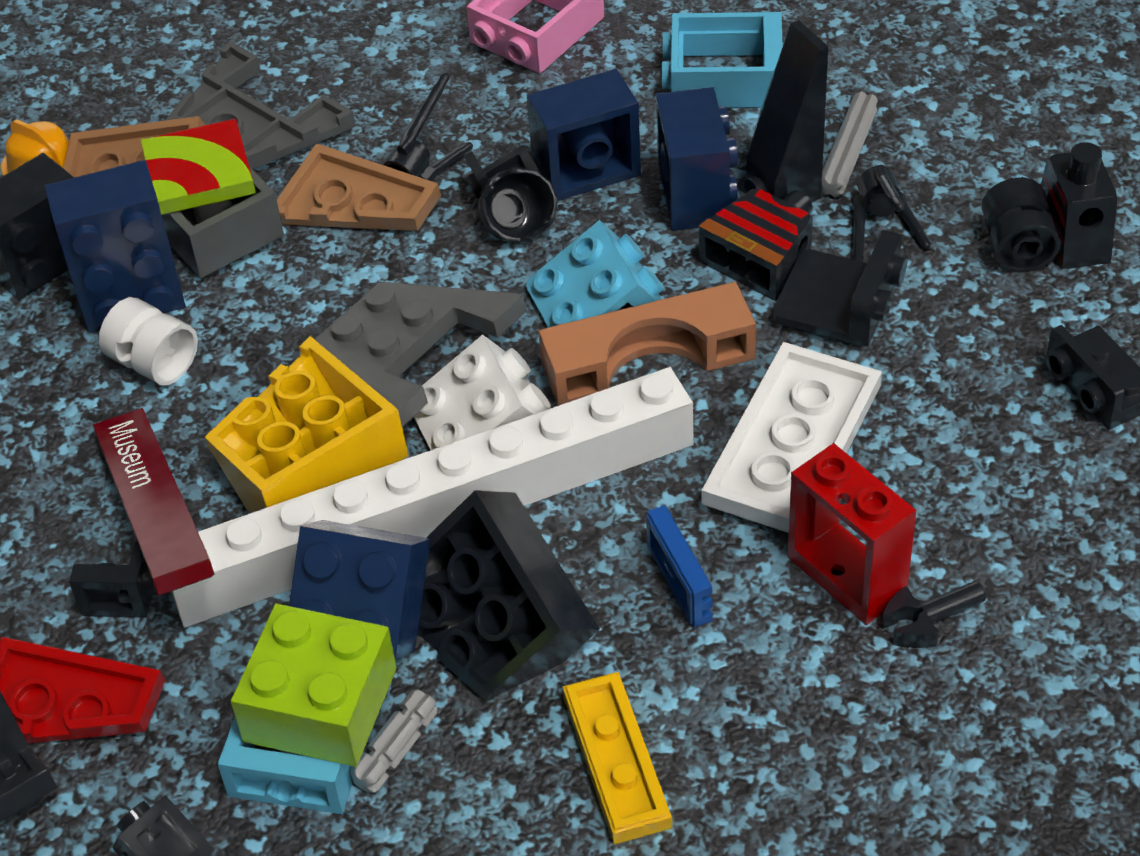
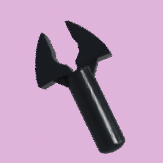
[882,581,986,648]

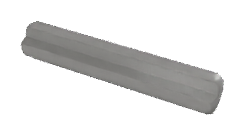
[821,91,878,198]

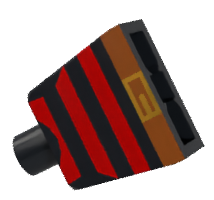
[1040,142,1118,270]
[699,189,813,301]

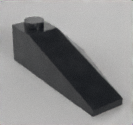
[744,20,829,202]

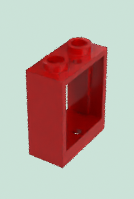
[788,443,916,626]

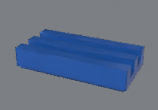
[646,505,713,628]

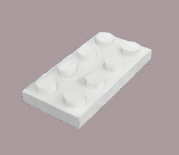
[702,342,882,533]

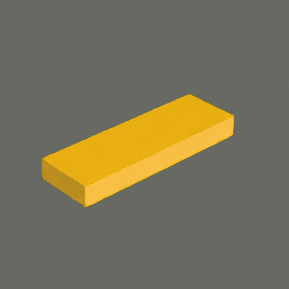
[562,672,672,845]

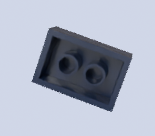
[44,160,186,333]

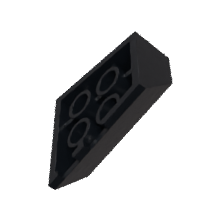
[417,490,600,700]

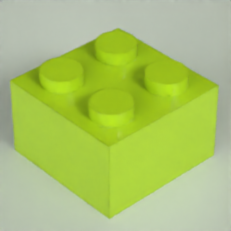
[231,603,397,767]

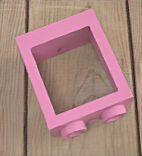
[466,0,604,74]

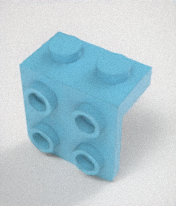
[526,220,664,328]

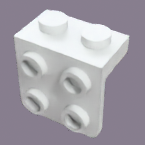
[414,334,551,450]

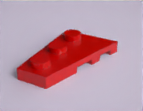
[0,637,166,743]

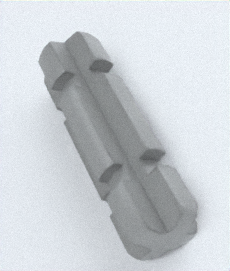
[349,689,437,793]

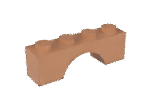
[538,282,756,406]

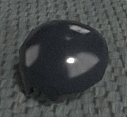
[478,168,558,243]

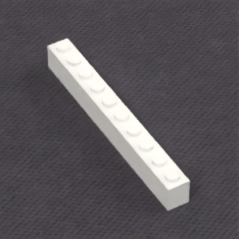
[171,367,694,628]

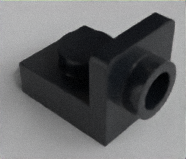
[69,541,158,618]
[112,795,215,856]

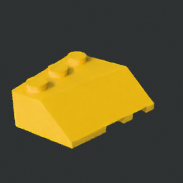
[205,336,409,513]

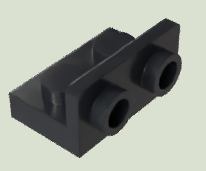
[1045,325,1140,430]

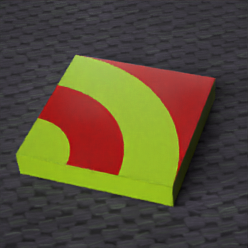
[141,118,256,215]

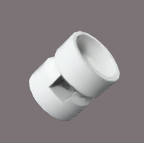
[99,297,198,385]

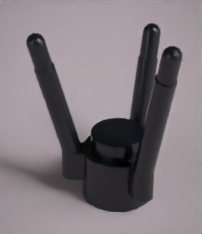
[383,73,473,181]
[851,165,931,262]

